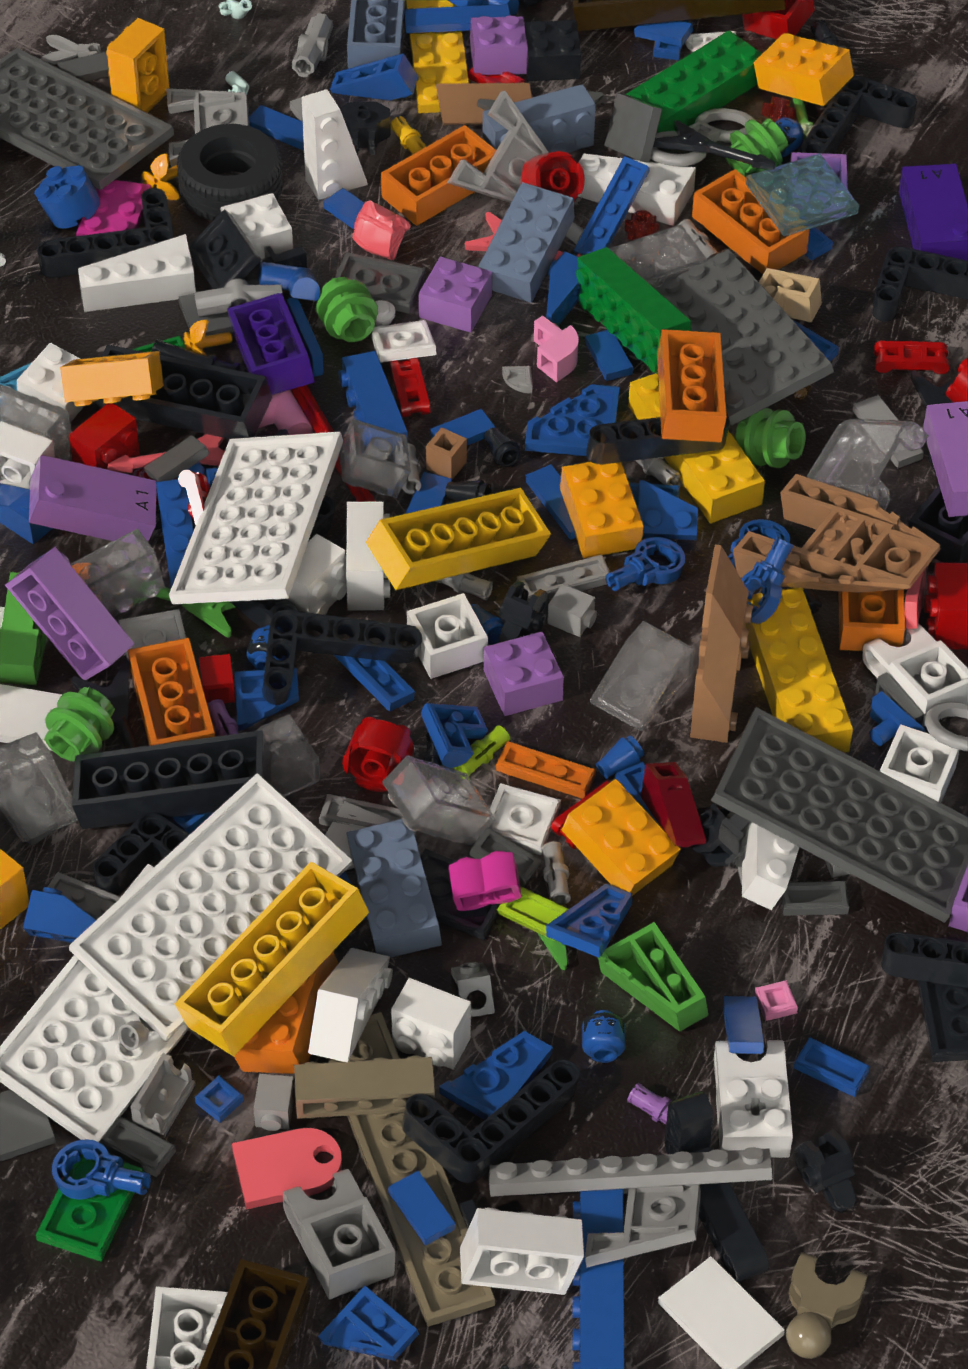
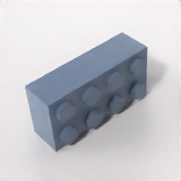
[347,0,406,69]
[482,84,596,153]
[478,182,575,303]
[346,817,442,958]

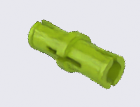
[454,725,510,779]

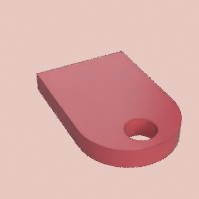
[232,1128,342,1210]

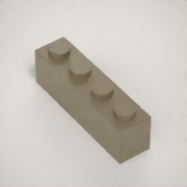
[294,1056,435,1119]

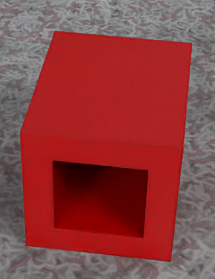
[199,654,235,704]

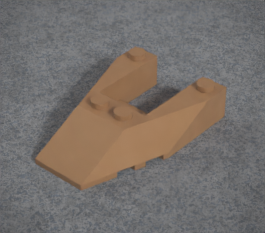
[733,474,940,593]
[690,544,753,743]

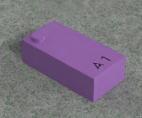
[923,401,968,517]
[29,455,156,548]
[5,547,135,680]

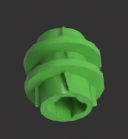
[725,118,788,178]
[316,277,378,342]
[735,408,806,468]
[44,687,115,762]

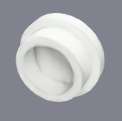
[375,300,395,326]

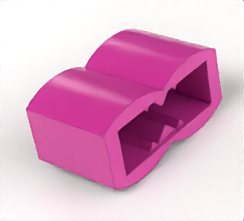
[449,851,522,911]

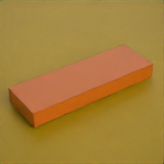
[496,741,596,799]

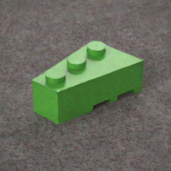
[0,572,47,685]
[598,922,709,1031]

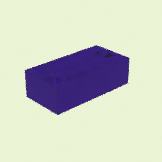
[899,164,968,261]
[227,292,314,395]

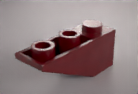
[641,762,706,847]

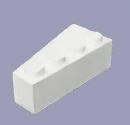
[302,89,368,200]
[578,153,696,226]
[78,234,196,312]
[742,821,799,910]
[308,948,393,1062]
[146,1287,228,1369]

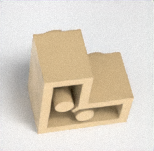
[759,268,822,322]

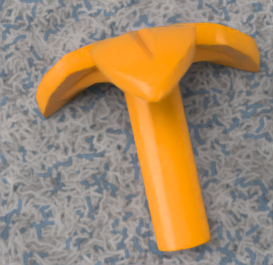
[142,153,180,200]
[184,320,232,356]

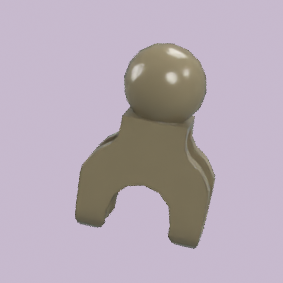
[786,1252,868,1359]

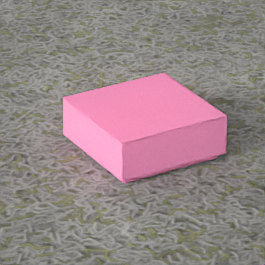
[754,980,798,1021]

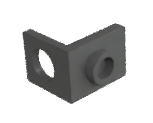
[451,962,495,1017]

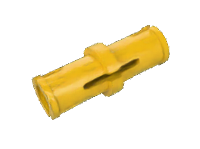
[390,116,427,154]

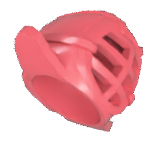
[353,200,411,260]

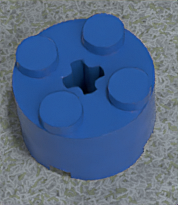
[34,165,101,228]

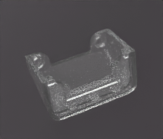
[807,419,928,510]

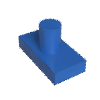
[869,691,925,746]

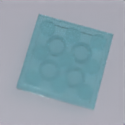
[746,153,859,237]

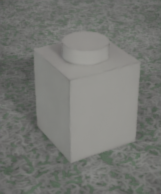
[548,584,597,637]
[254,1074,294,1131]

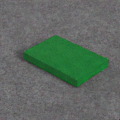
[36,1154,143,1262]

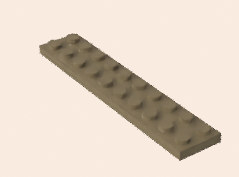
[325,1013,495,1327]

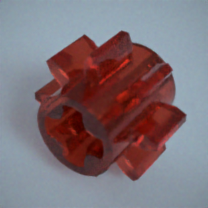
[761,97,796,122]
[625,210,659,245]

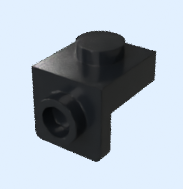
[262,246,307,268]

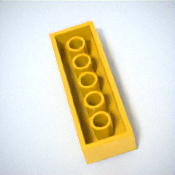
[628,373,765,524]
[366,488,551,590]
[746,588,853,753]
[175,862,369,1057]

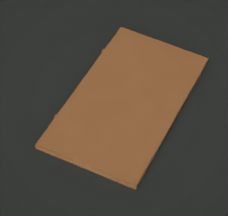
[436,83,532,125]

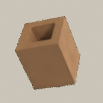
[426,427,467,480]

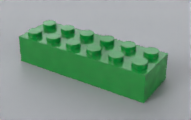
[626,30,763,148]
[576,247,691,375]

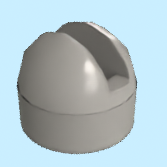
[118,1021,149,1050]

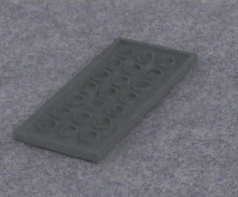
[0,48,174,190]
[654,249,834,426]
[711,707,968,923]

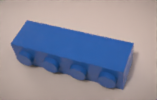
[338,351,408,459]

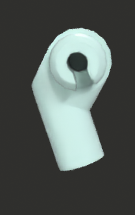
[219,0,252,19]
[225,71,249,95]

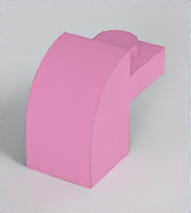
[534,316,579,382]

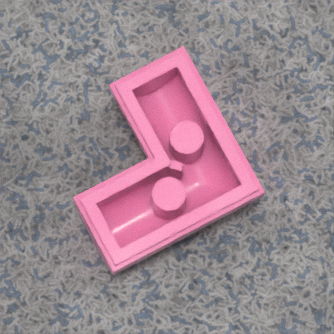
[258,390,312,435]

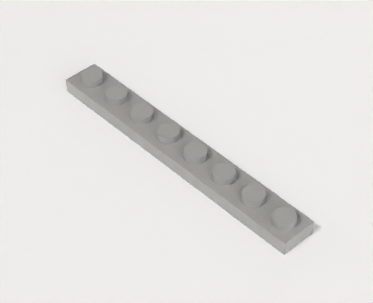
[489,1147,772,1197]

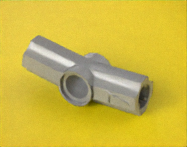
[292,13,333,77]
[194,279,282,317]

